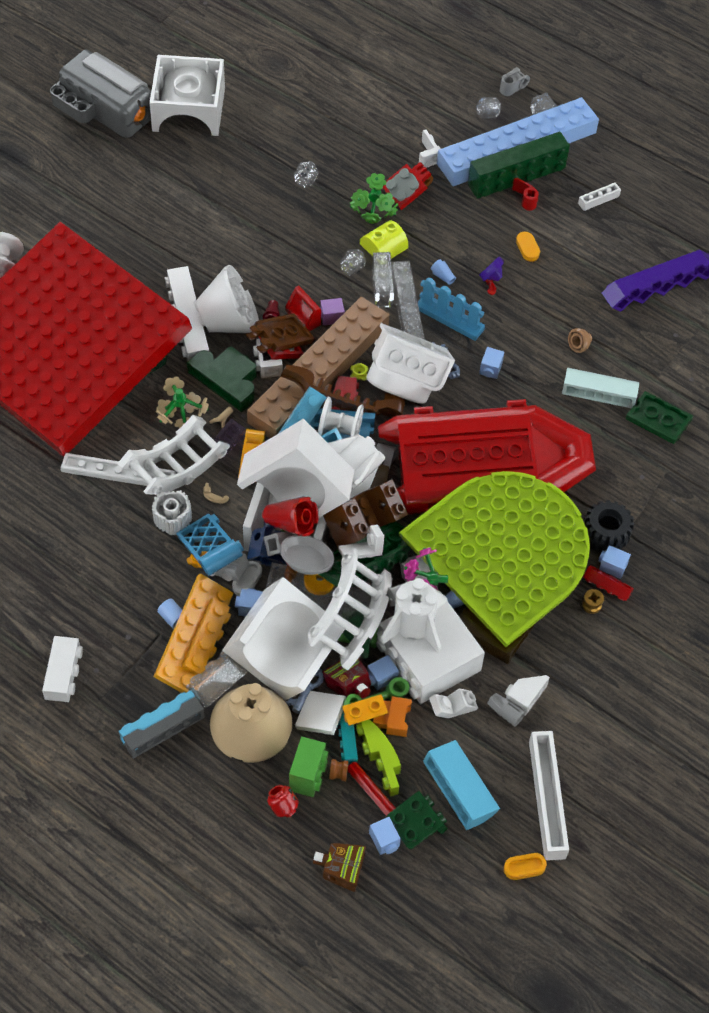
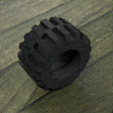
[584,500,634,552]

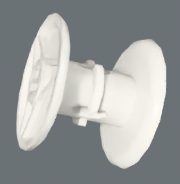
[0,232,24,278]
[318,396,364,437]

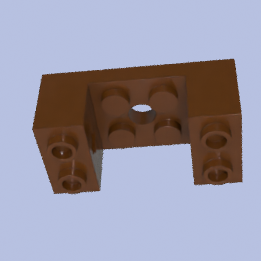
[323,479,408,548]

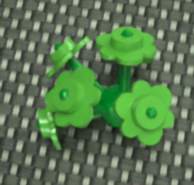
[350,173,398,224]

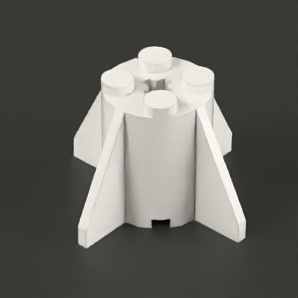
[328,434,385,498]
[380,578,448,652]

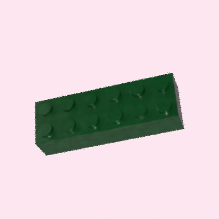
[468,131,570,199]

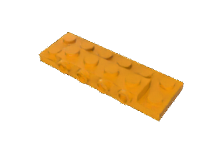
[153,573,233,693]

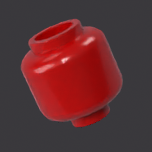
[267,785,299,817]

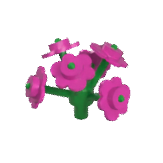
[404,547,448,590]

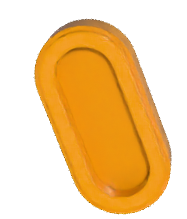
[516,232,540,262]
[504,853,547,880]

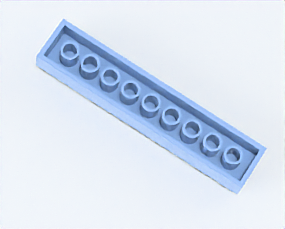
[437,97,599,187]

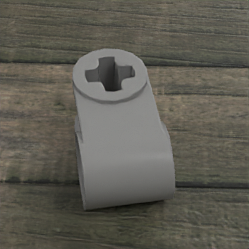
[500,67,530,96]

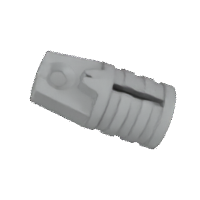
[487,693,526,727]

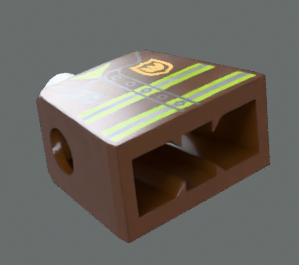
[313,843,366,892]

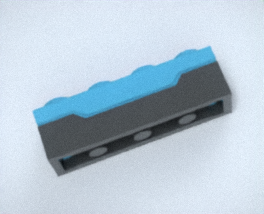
[119,690,205,759]

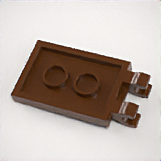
[246,314,315,353]

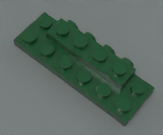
[318,521,412,587]

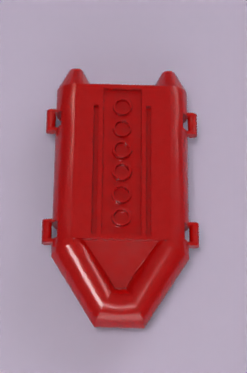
[378,399,596,514]

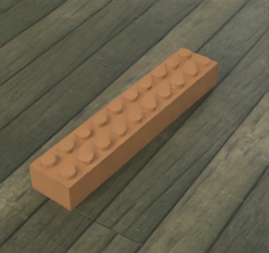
[247,297,390,438]

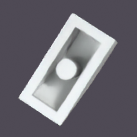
[505,675,550,716]

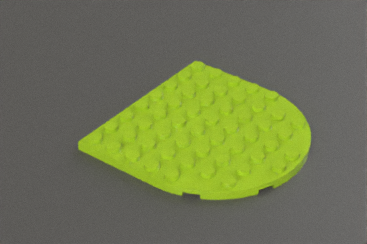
[399,471,590,647]

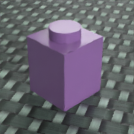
[320,298,345,325]

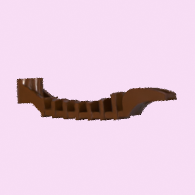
[280,365,406,418]

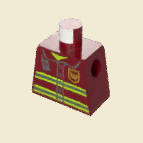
[323,658,371,698]

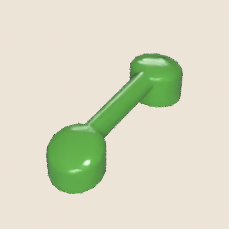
[343,677,410,706]

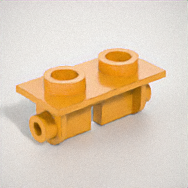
[342,694,388,726]

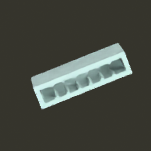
[562,368,639,408]

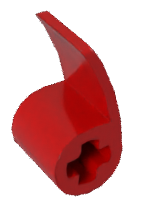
[512,178,539,211]

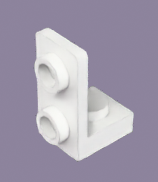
[419,130,441,167]
[253,339,283,378]
[339,524,384,559]

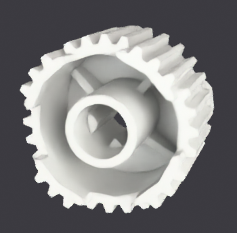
[152,490,192,535]

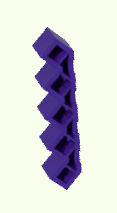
[602,250,709,312]

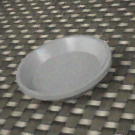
[280,535,334,575]

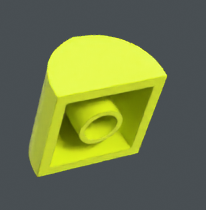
[360,220,408,265]

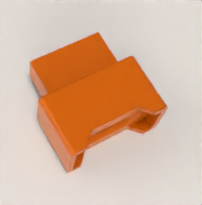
[373,696,412,737]

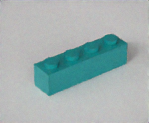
[338,712,358,765]

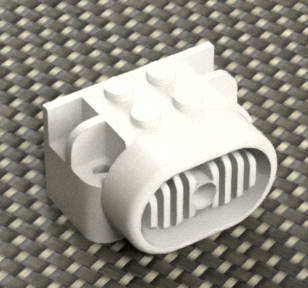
[367,323,455,404]

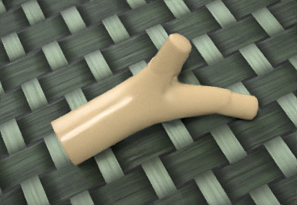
[209,407,233,429]

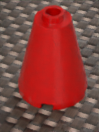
[262,496,318,537]

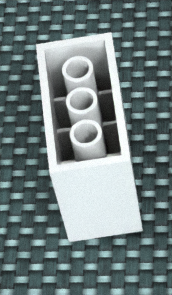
[376,591,485,704]

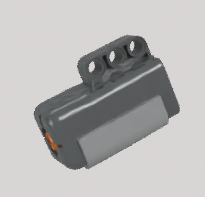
[50,49,151,138]

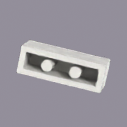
[42,636,83,702]

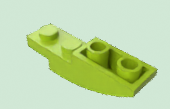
[356,720,401,797]

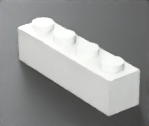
[578,183,621,211]

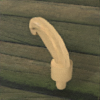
[203,483,229,504]

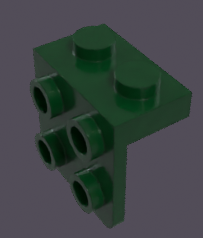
[387,791,448,849]

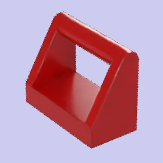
[285,286,321,332]

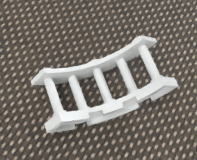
[118,415,230,495]
[308,548,392,670]

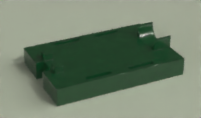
[626,391,693,444]

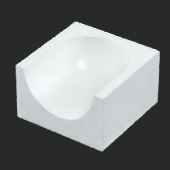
[237,419,354,532]
[222,577,345,700]

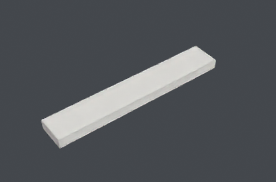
[61,453,176,486]

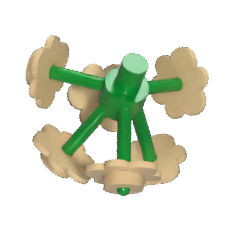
[155,377,209,429]

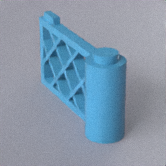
[176,513,244,576]

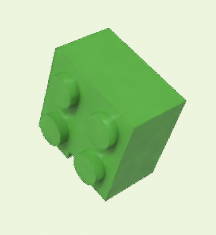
[289,736,328,797]

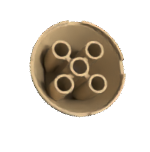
[210,683,292,763]

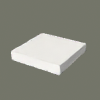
[295,691,346,735]

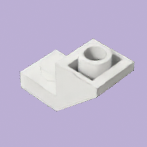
[429,689,478,718]

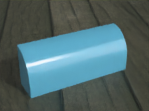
[423,740,500,830]

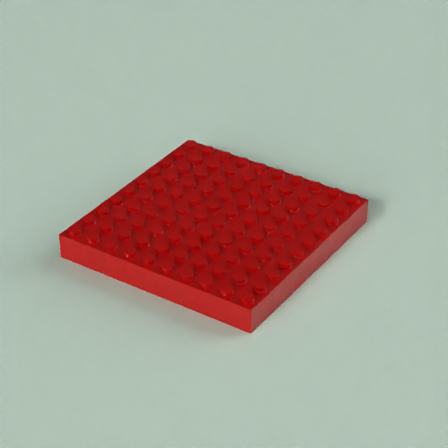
[0,222,192,457]

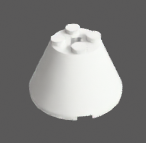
[193,265,259,333]

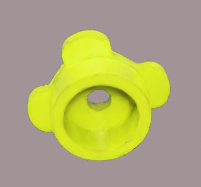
[350,363,368,381]

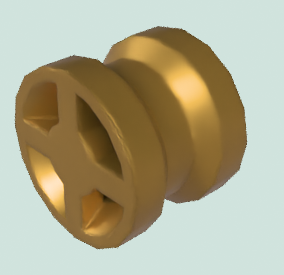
[582,589,604,614]

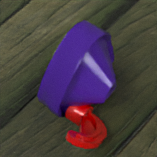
[479,256,504,295]

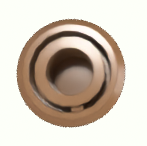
[568,328,592,353]

